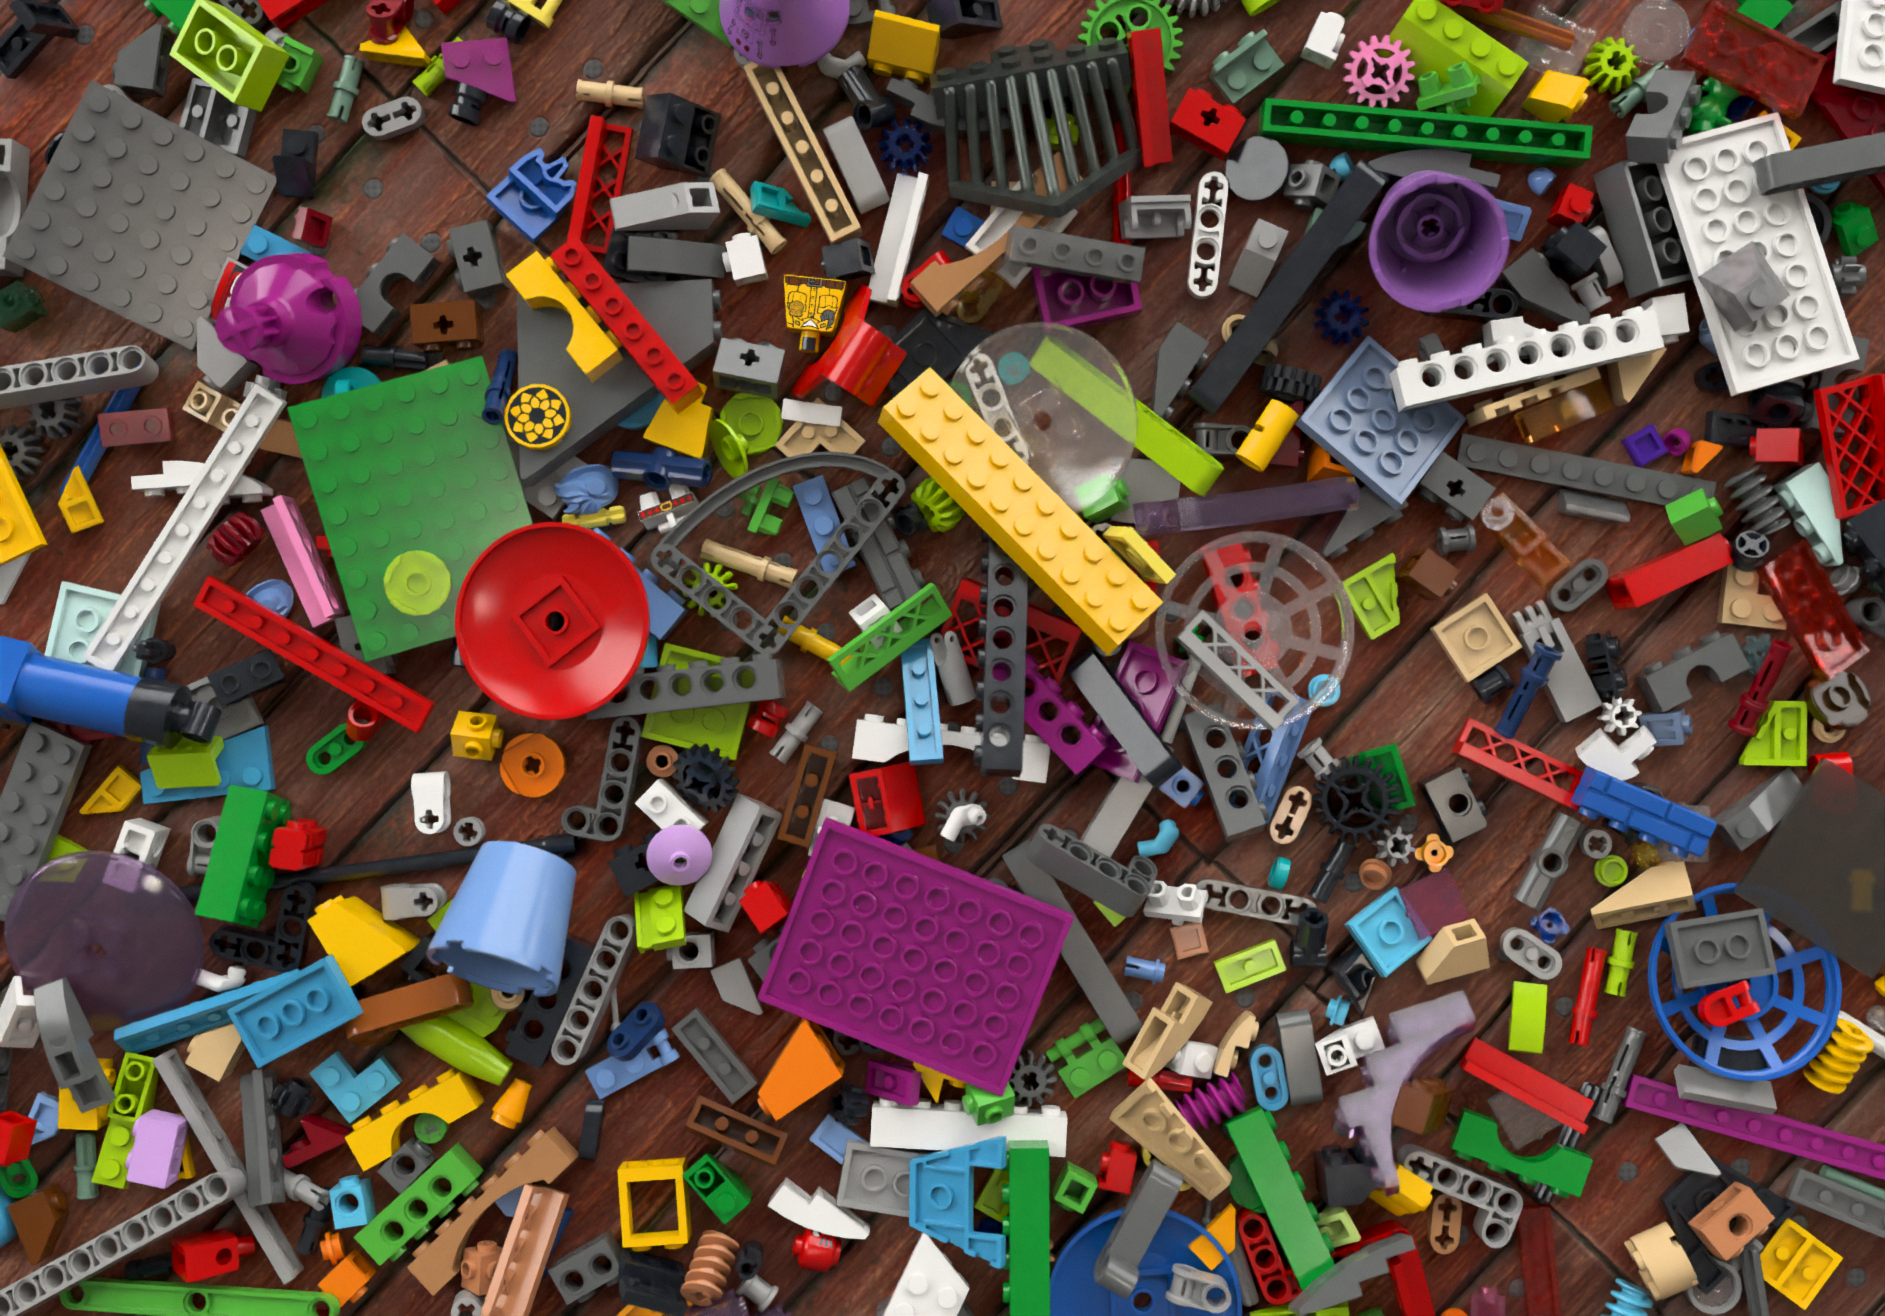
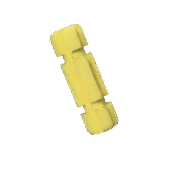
[562,505,626,528]

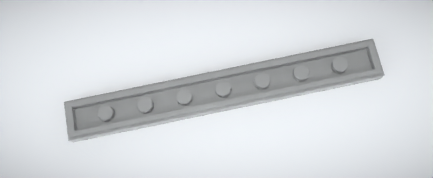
[152,1048,304,1284]

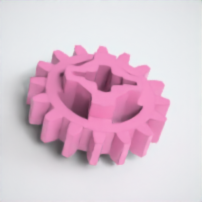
[1343,35,1415,107]

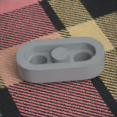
[1499,927,1562,980]

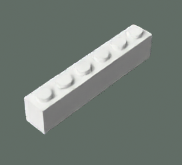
[870,1097,1068,1157]

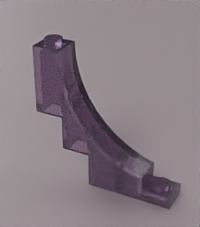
[1133,476,1360,537]

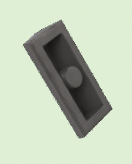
[1556,489,1631,525]

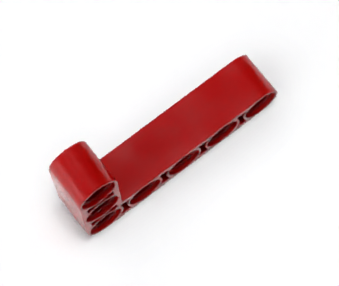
[1235,1207,1410,1305]

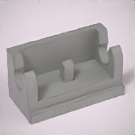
[1118,195,1192,240]

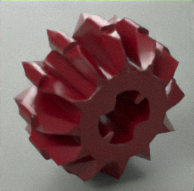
[207,512,265,567]

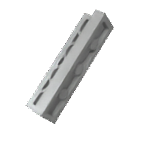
[1175,610,1299,730]

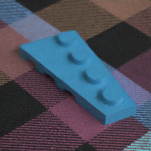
[140,725,276,804]

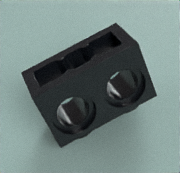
[207,649,285,710]

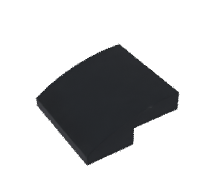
[618,1247,688,1316]

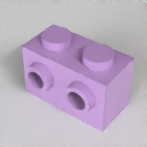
[125,1109,189,1189]

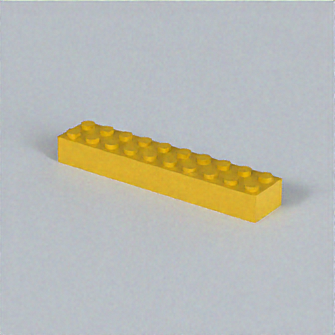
[878,367,1163,656]

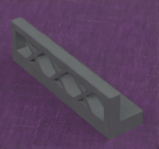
[240,1069,286,1207]

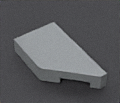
[710,957,764,1015]
[1655,1122,1721,1178]

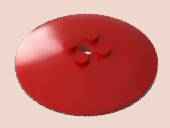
[455,522,650,720]

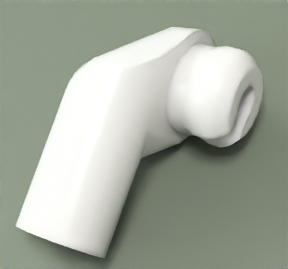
[940,804,986,841]

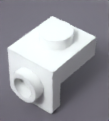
[1165,1040,1218,1079]

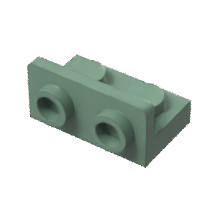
[1208,29,1285,106]

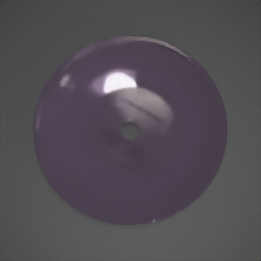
[4,851,205,1031]

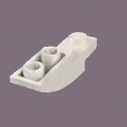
[131,461,273,505]

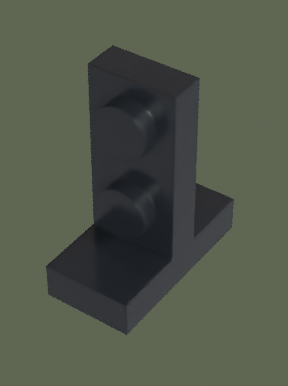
[0,0,80,79]

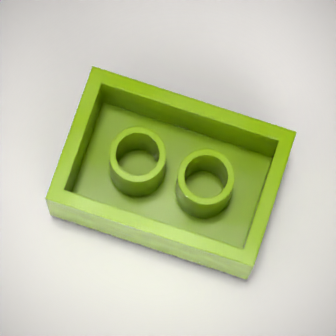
[169,0,290,112]

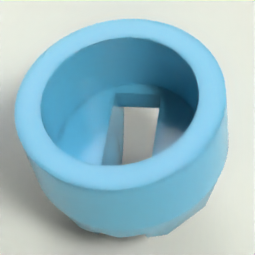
[1329,152,1355,181]

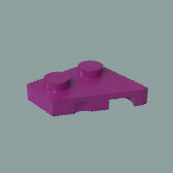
[441,38,516,104]

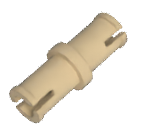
[576,79,644,109]

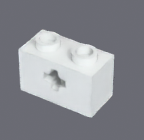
[635,778,709,831]

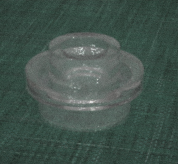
[1480,497,1514,530]

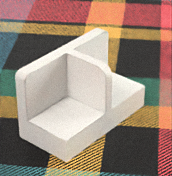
[0,976,40,1048]

